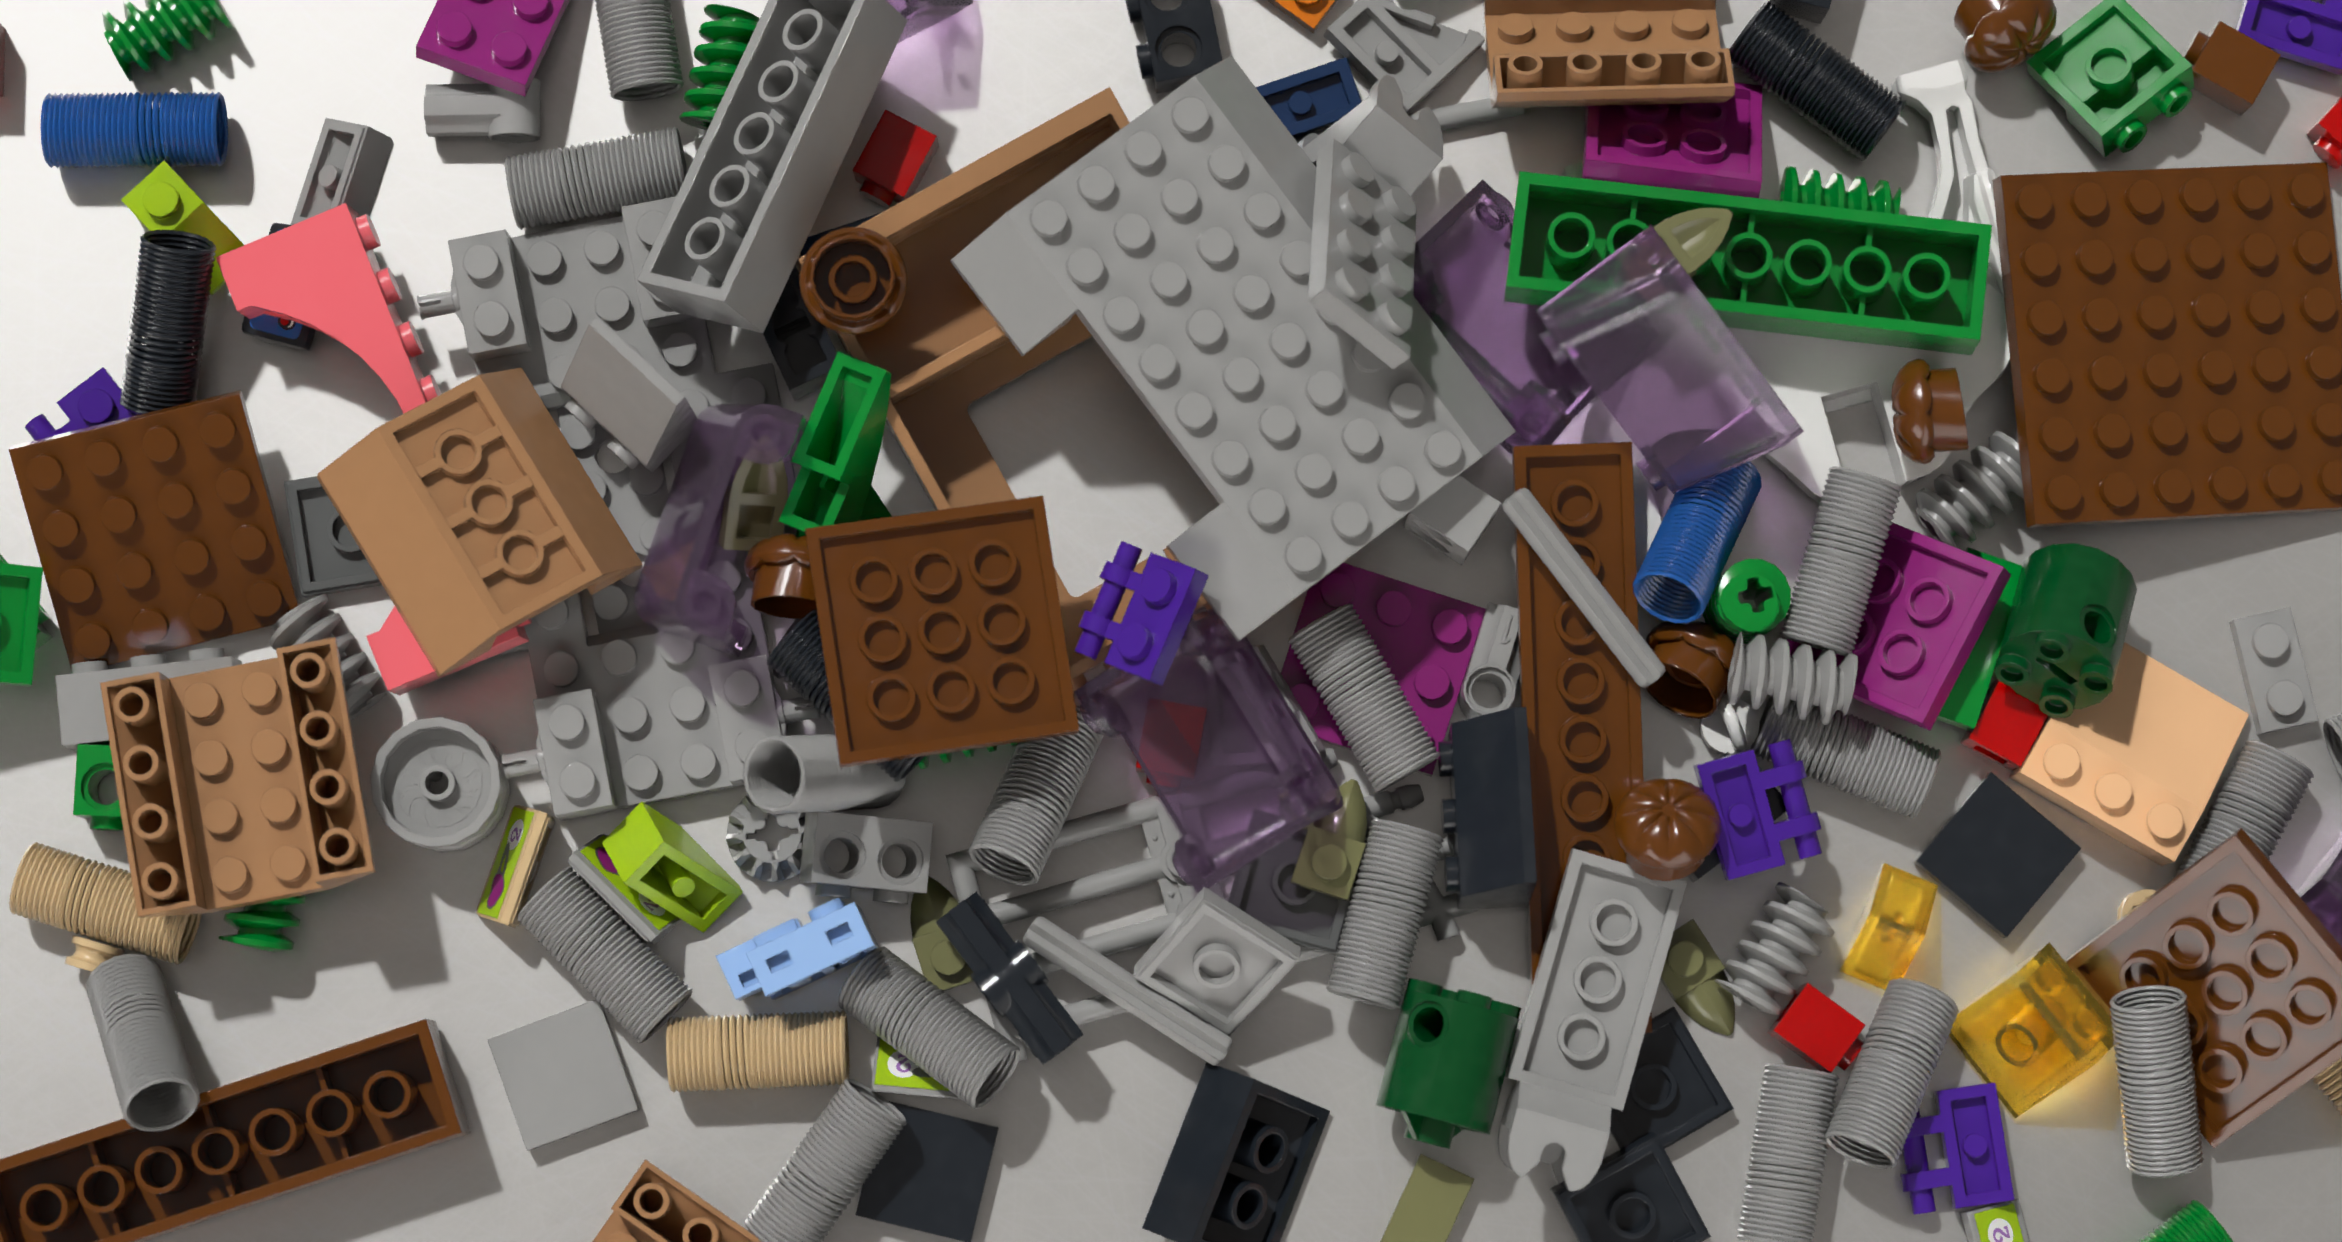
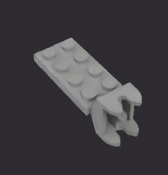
[1298,75,1443,369]
[1498,848,1688,1191]

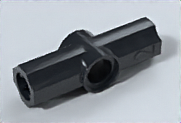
[936,892,1084,1065]

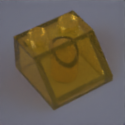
[1949,942,2114,1119]

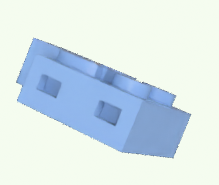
[716,898,879,1001]

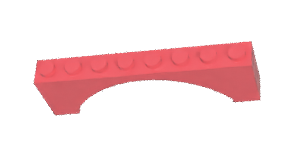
[216,203,532,695]

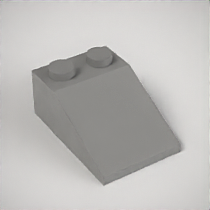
[561,316,700,473]

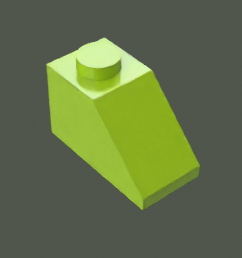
[121,161,244,295]
[602,801,743,933]

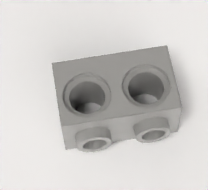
[1404,475,1501,565]
[799,811,933,904]

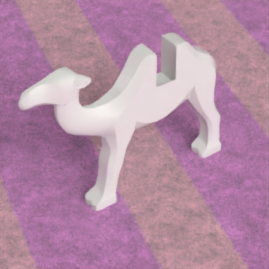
[1512,59,2010,573]

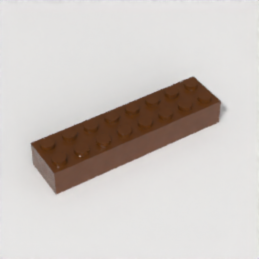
[0,1019,471,1242]

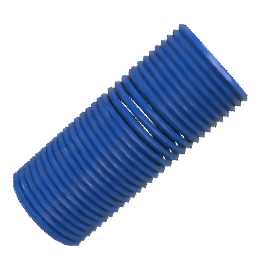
[40,91,228,168]
[1632,447,1762,623]

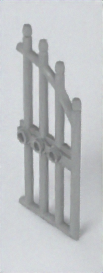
[945,748,1479,1062]

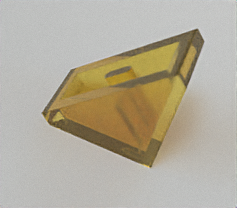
[1839,863,1938,991]

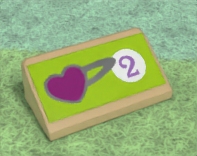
[476,805,555,928]

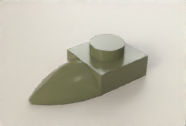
[1614,208,1733,306]
[719,436,788,551]
[1290,779,1367,901]
[910,875,974,991]
[1660,919,1735,1036]

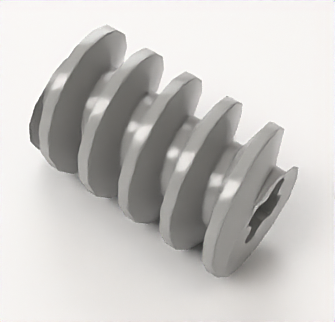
[1916,431,2024,548]
[269,594,387,720]
[1727,632,1858,725]
[1714,882,1835,1016]

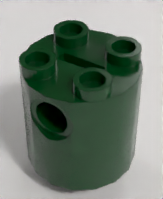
[1995,543,2137,718]
[1376,978,1521,1149]

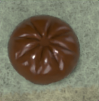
[1954,0,2057,73]
[799,227,907,334]
[1891,358,1969,464]
[744,533,816,619]
[1645,621,1735,719]
[1614,778,1721,881]

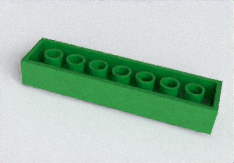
[1504,171,1992,355]

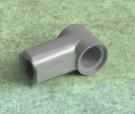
[424,78,540,143]
[1458,603,1520,719]

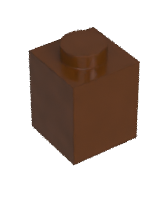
[2183,21,2281,116]

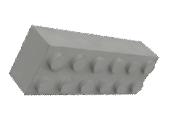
[637,0,908,333]

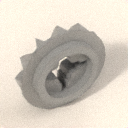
[726,795,806,882]

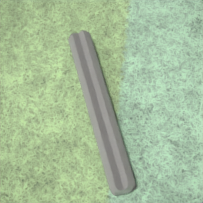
[1502,488,1665,688]
[1023,916,1232,1066]

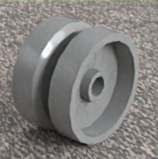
[370,717,510,852]

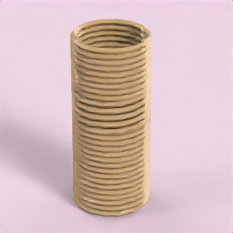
[9,842,202,965]
[666,1010,849,1093]

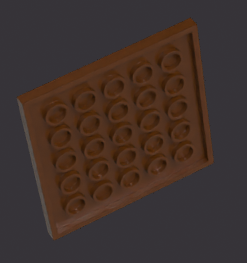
[1992,162,2342,528]

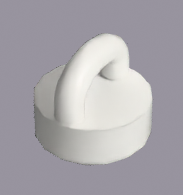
[1699,696,1760,755]

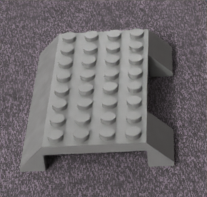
[950,56,1516,642]

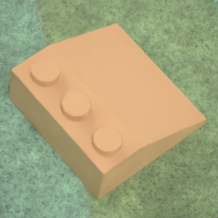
[2009,642,2249,866]

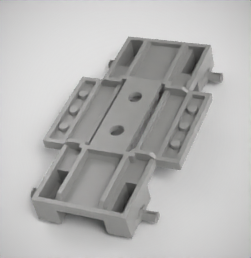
[417,196,821,821]

